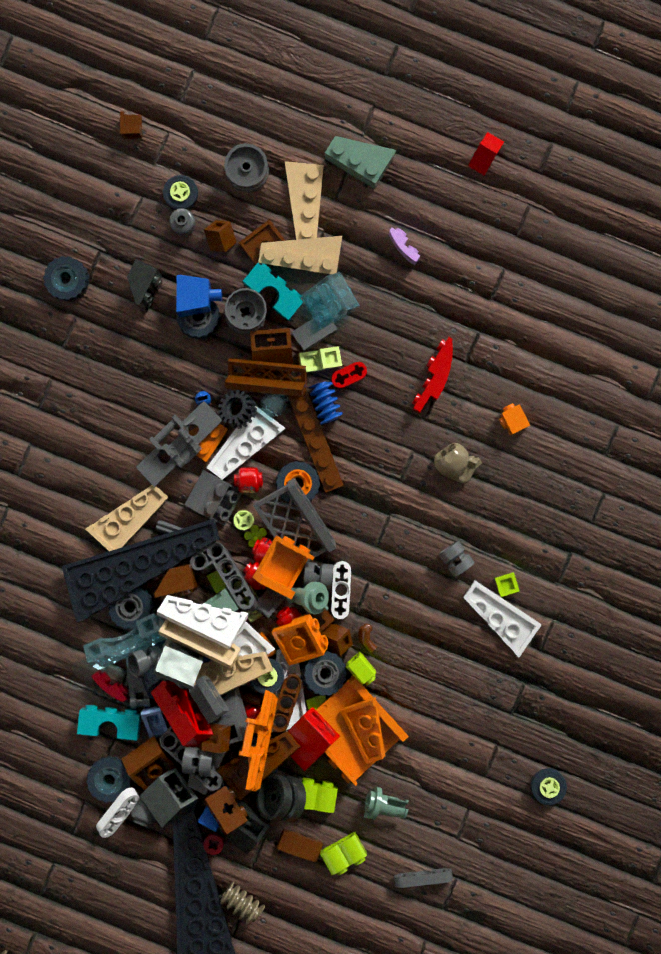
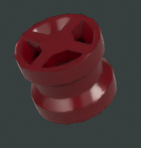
[204,832,224,855]

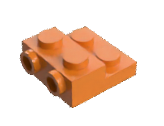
[271,614,328,666]

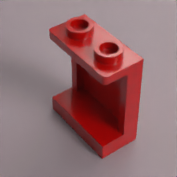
[288,707,340,771]

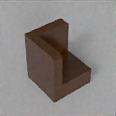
[120,111,142,139]
[204,220,236,252]
[311,610,335,632]
[320,623,353,656]
[202,723,231,753]

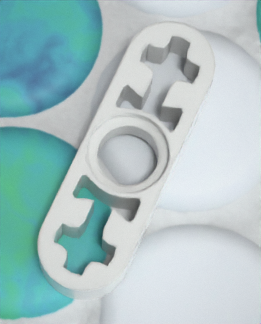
[331,561,351,619]
[96,788,140,838]

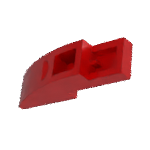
[412,337,453,413]

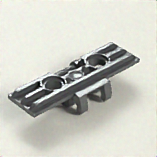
[136,401,223,487]

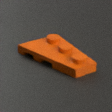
[340,697,385,764]

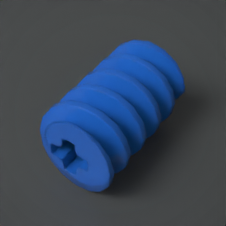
[308,381,343,425]

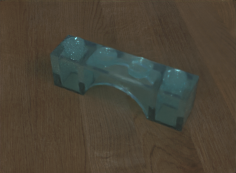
[83,613,167,670]

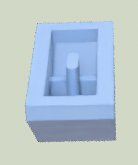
[141,705,169,738]

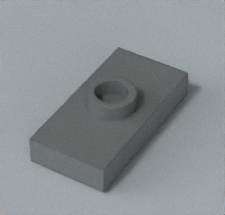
[256,588,286,619]

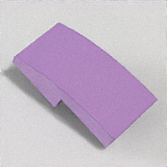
[389,228,420,265]

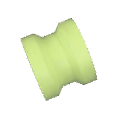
[234,510,254,530]

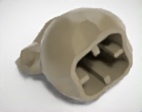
[434,443,482,483]

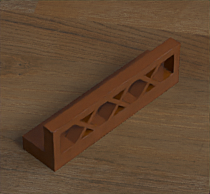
[225,358,307,397]

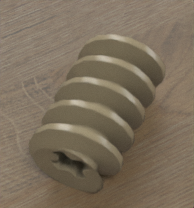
[220,881,265,925]

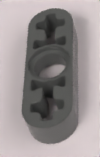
[394,868,453,888]

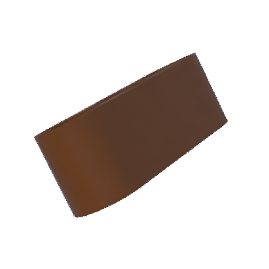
[272,673,301,732]

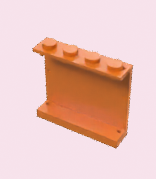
[316,676,409,786]

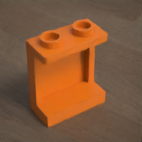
[253,535,314,599]

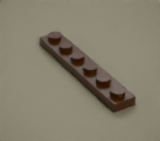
[288,375,344,493]

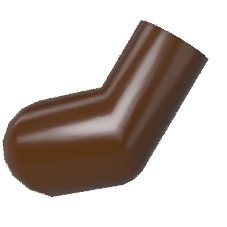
[358,623,377,654]

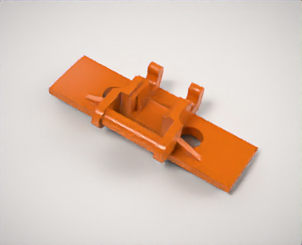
[239,690,278,792]

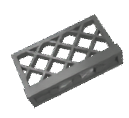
[253,478,336,562]

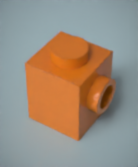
[499,403,530,435]

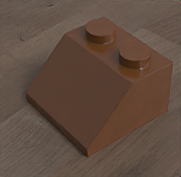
[122,736,181,790]

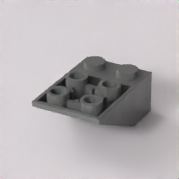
[206,687,247,744]

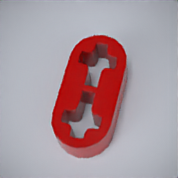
[332,362,367,389]

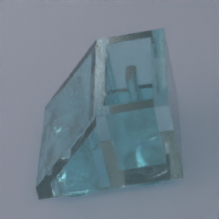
[301,272,360,330]

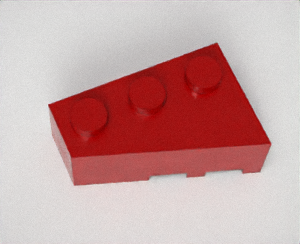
[151,680,213,747]

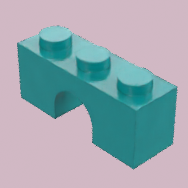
[242,263,303,321]
[77,705,142,741]

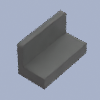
[292,312,337,352]
[189,676,230,724]

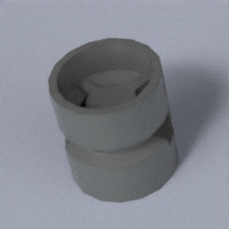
[438,540,475,577]
[303,562,334,590]
[128,645,161,678]
[182,747,216,777]

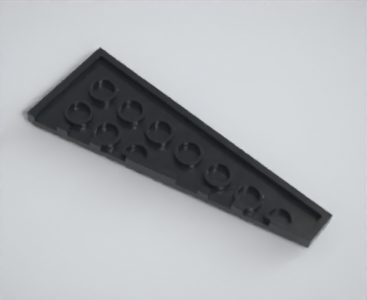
[62,519,220,623]
[173,810,236,954]

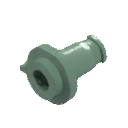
[286,582,329,614]
[364,786,409,820]

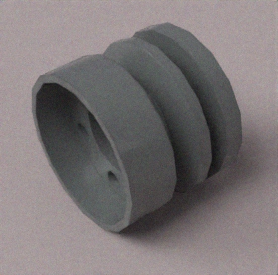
[225,288,267,335]

